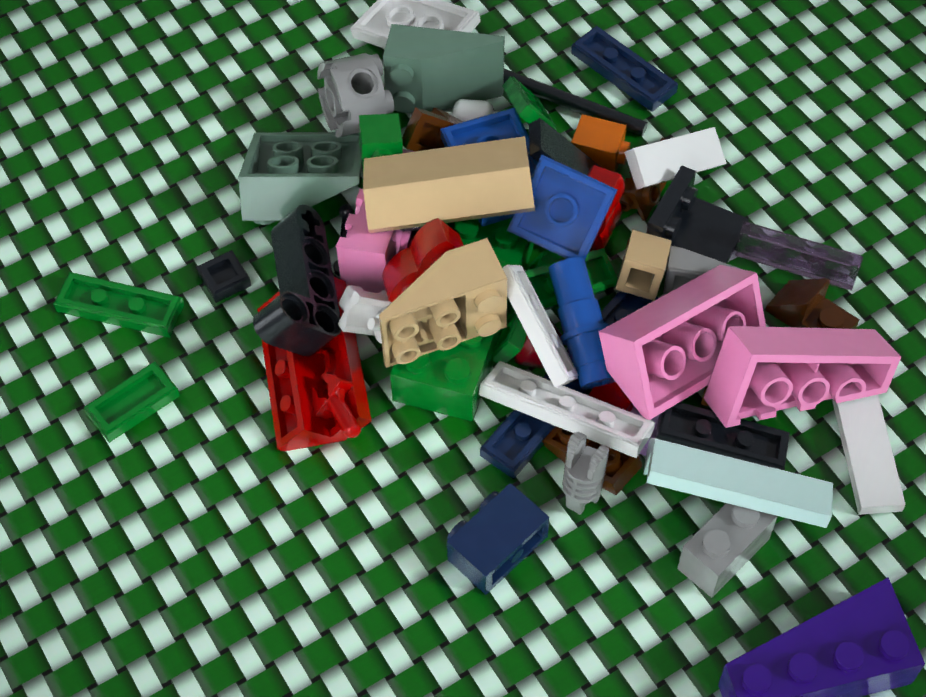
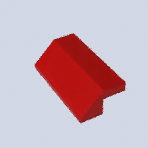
[257,277,372,451]

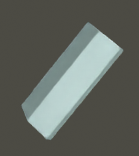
[643,437,833,528]

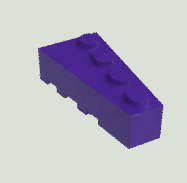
[718,577,925,697]

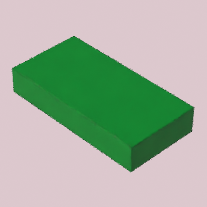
[84,361,180,443]

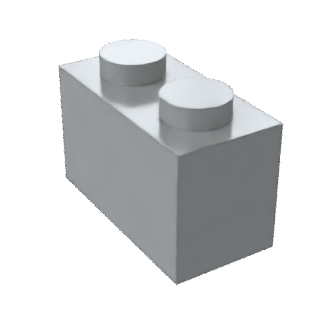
[677,503,778,598]

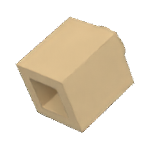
[615,229,672,301]

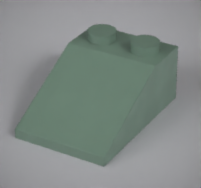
[383,24,505,113]

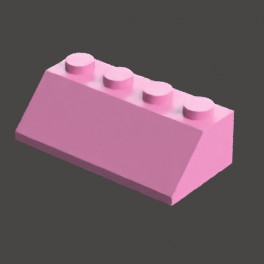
[598,265,766,420]

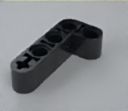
[253,204,342,357]

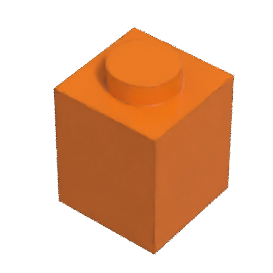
[571,114,631,172]

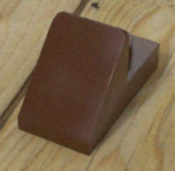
[402,107,463,151]
[765,278,860,329]

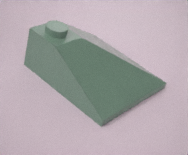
[238,132,362,225]

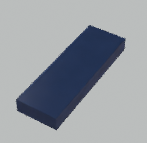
[571,25,678,112]

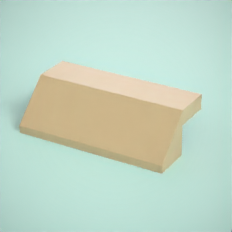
[363,136,535,233]

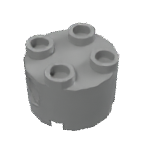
[317,53,394,138]

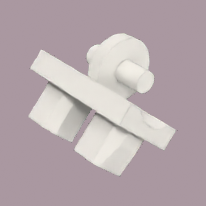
[338,285,392,344]

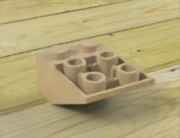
[379,238,507,368]

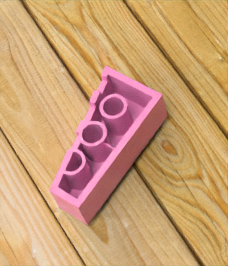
[336,149,415,293]
[704,326,901,428]

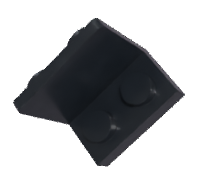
[646,165,749,264]

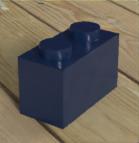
[447,483,549,595]

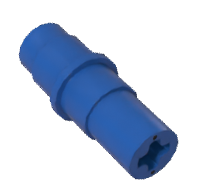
[548,257,615,390]

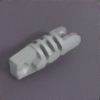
[562,432,609,515]

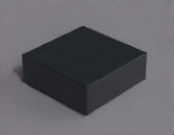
[196,250,252,303]

